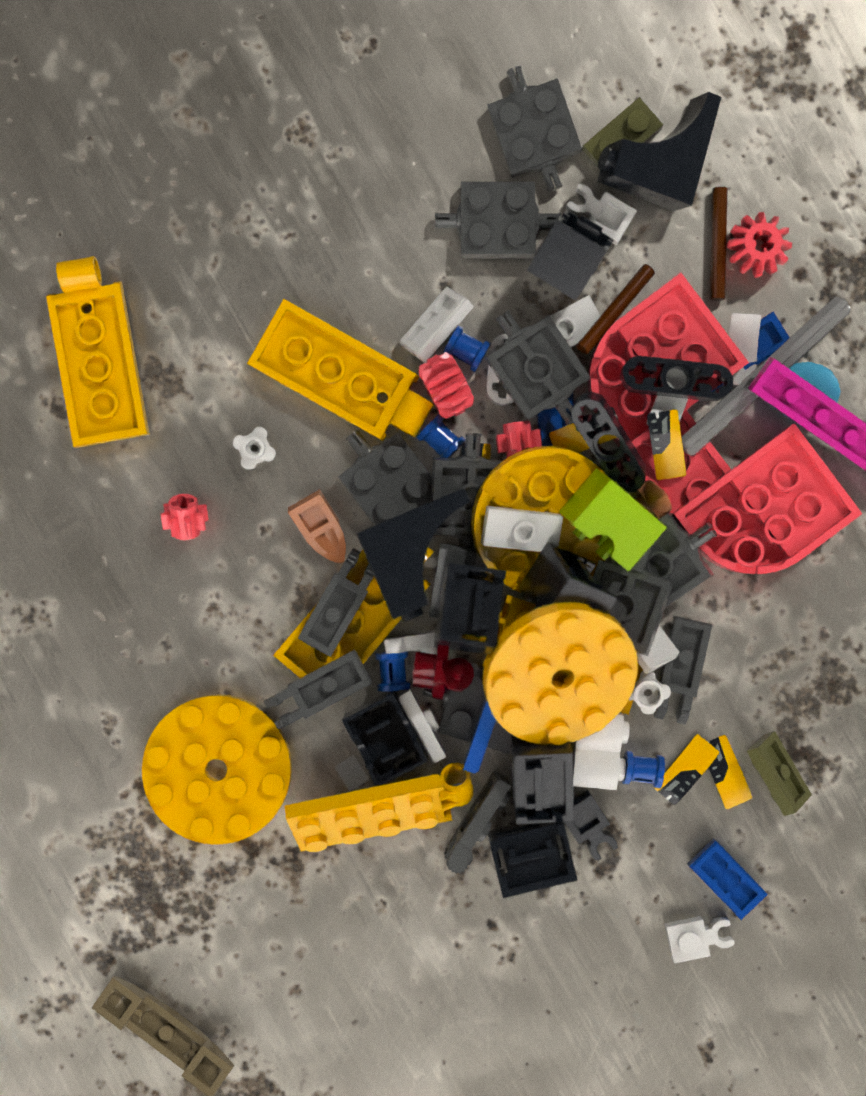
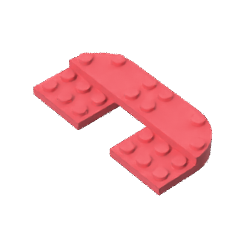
[587,273,863,574]

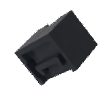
[527,210,614,300]
[518,542,618,614]
[434,563,506,655]
[342,691,428,786]
[511,734,574,824]
[488,822,578,898]

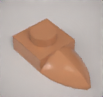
[633,480,672,519]
[288,489,346,564]

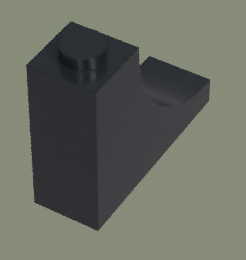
[597,92,722,211]
[356,488,470,622]

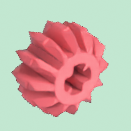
[726,212,792,278]
[418,352,474,419]

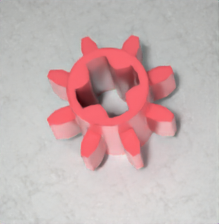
[495,421,542,458]
[160,494,209,540]

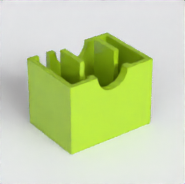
[559,468,667,572]

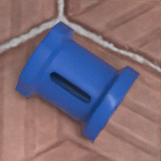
[443,325,491,372]
[416,414,466,458]
[375,651,411,692]
[622,751,665,788]

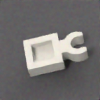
[566,184,637,245]
[384,630,438,654]
[664,916,735,964]

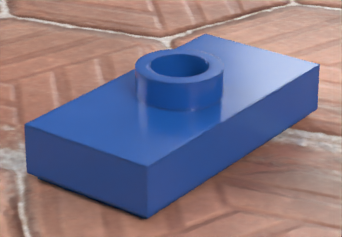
[687,838,768,920]

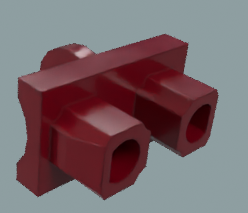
[412,645,474,700]

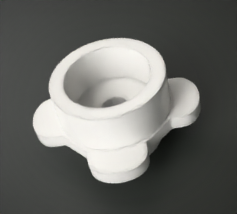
[233,427,276,470]
[629,671,671,715]

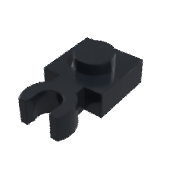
[564,790,618,861]

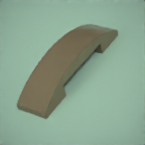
[92,976,235,1096]

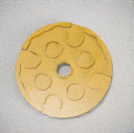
[471,446,608,593]
[483,602,638,745]
[142,694,292,845]

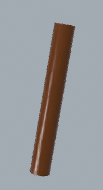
[710,187,728,301]
[576,264,655,355]

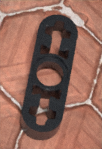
[620,356,733,402]
[572,392,646,493]

